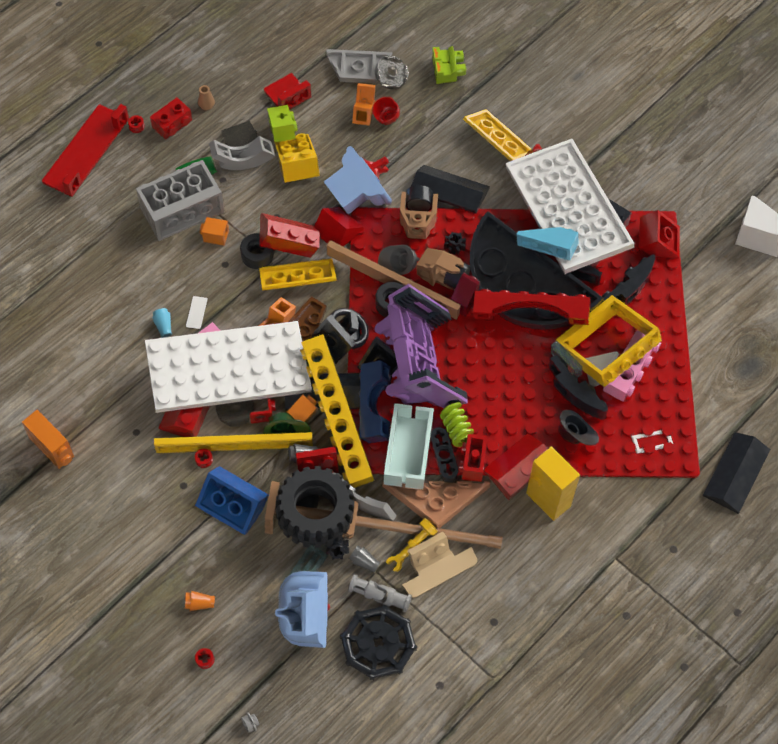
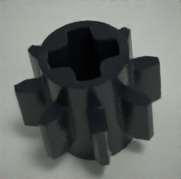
[444,232,466,255]
[325,538,349,560]

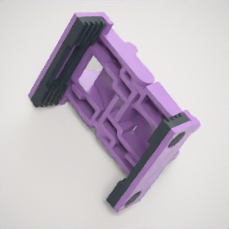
[375,284,468,408]

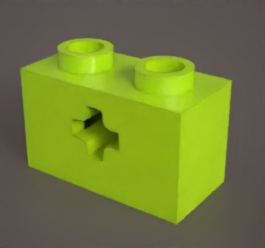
[267,105,298,142]

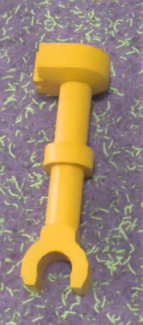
[386,518,438,572]

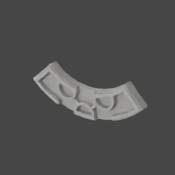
[333,473,396,521]

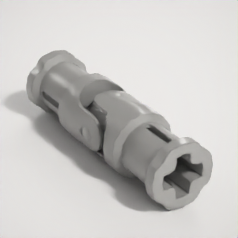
[348,574,412,612]

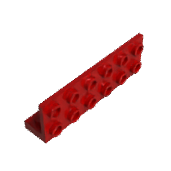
[42,104,129,197]

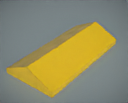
[463,109,531,161]
[259,258,337,291]

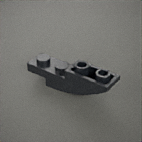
[602,254,656,307]
[549,355,608,420]

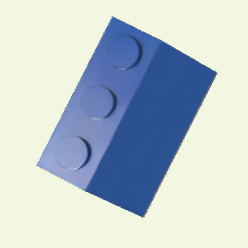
[195,466,269,535]

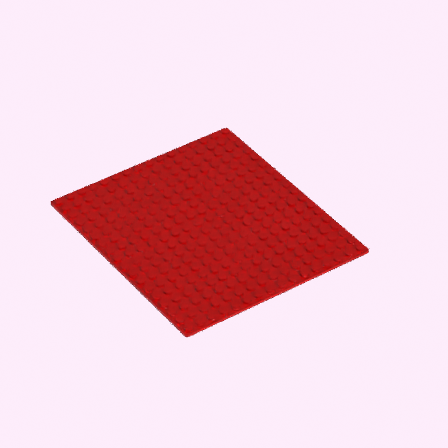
[346,207,700,478]

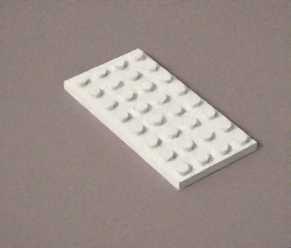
[506,139,634,274]
[145,321,312,413]

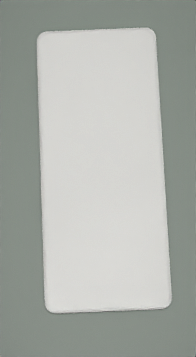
[186,296,207,329]

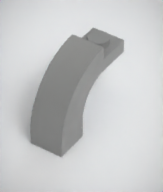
[209,136,275,170]

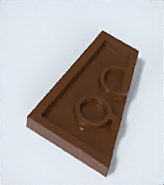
[288,296,327,342]

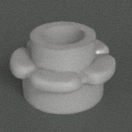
[241,712,259,733]

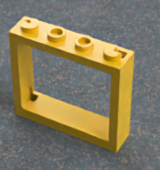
[556,295,662,387]

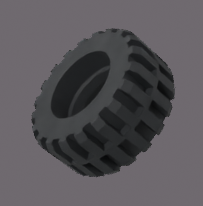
[276,466,354,548]

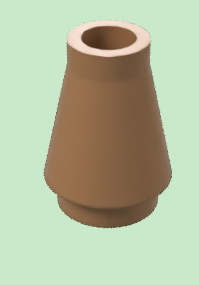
[198,85,215,110]

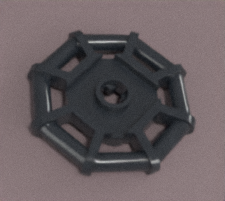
[340,605,418,681]

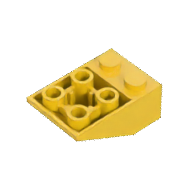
[274,133,320,183]

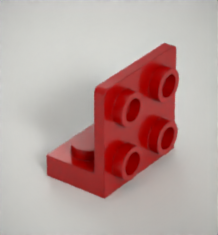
[264,73,311,110]

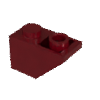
[451,273,480,317]

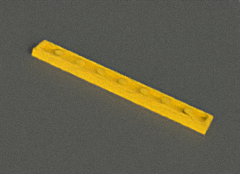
[154,432,313,453]

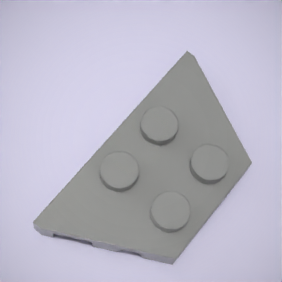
[326,49,392,83]

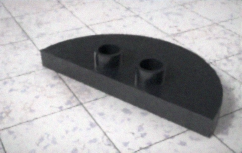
[470,211,603,330]

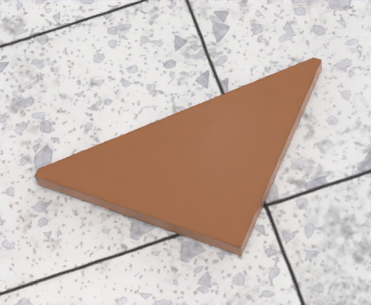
[382,481,490,530]

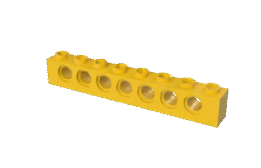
[300,334,375,488]

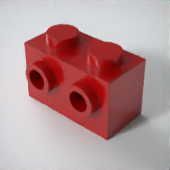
[150,97,192,140]
[459,434,488,482]

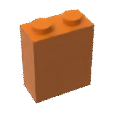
[22,410,74,469]

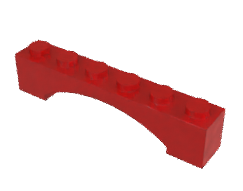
[473,289,590,325]

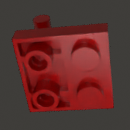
[296,447,339,473]

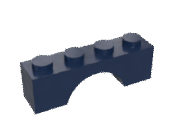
[358,360,391,444]

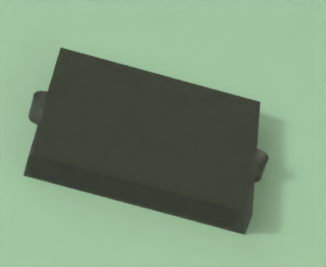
[221,121,258,147]

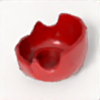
[372,97,400,125]

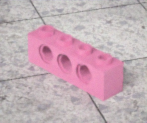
[603,330,661,401]

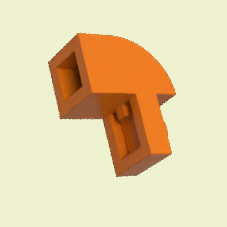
[352,83,376,126]
[259,297,296,326]

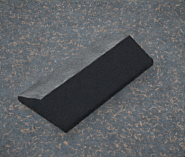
[411,165,490,214]
[285,373,361,411]
[703,432,771,514]

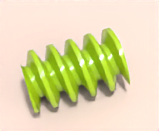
[440,402,474,447]

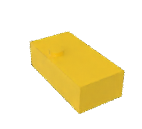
[526,446,580,521]

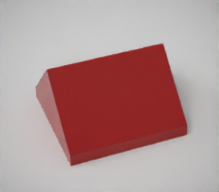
[314,207,364,247]

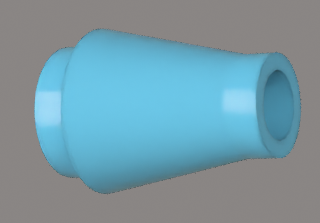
[152,308,172,338]

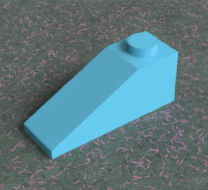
[517,227,579,261]

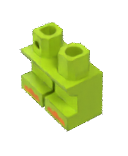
[432,46,466,84]

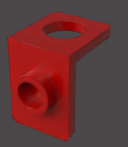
[249,398,276,424]

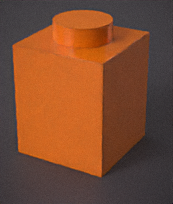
[200,217,229,246]
[287,395,319,423]

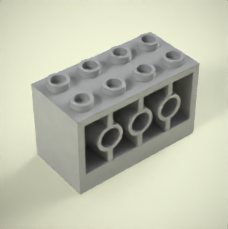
[136,160,225,241]

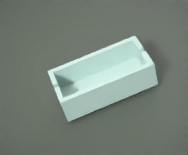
[384,404,434,490]

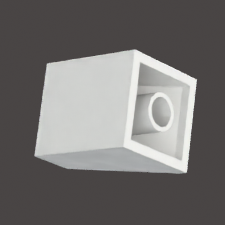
[735,196,778,257]

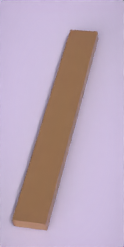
[327,241,461,320]

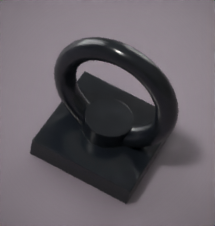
[311,308,369,364]

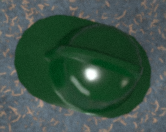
[263,412,311,434]

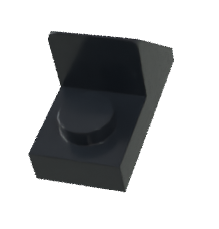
[338,311,361,341]

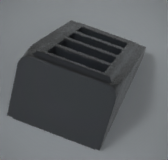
[570,265,602,285]

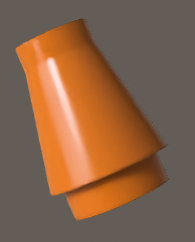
[185,591,215,611]

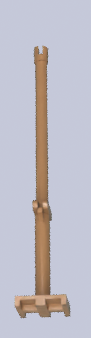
[265,481,503,549]

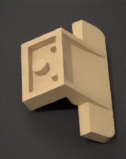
[402,532,477,598]

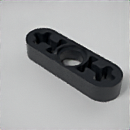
[430,427,458,483]

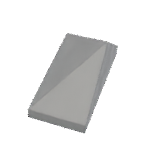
[585,351,619,387]

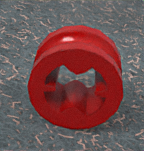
[128,115,145,133]
[195,448,213,468]
[195,648,215,669]

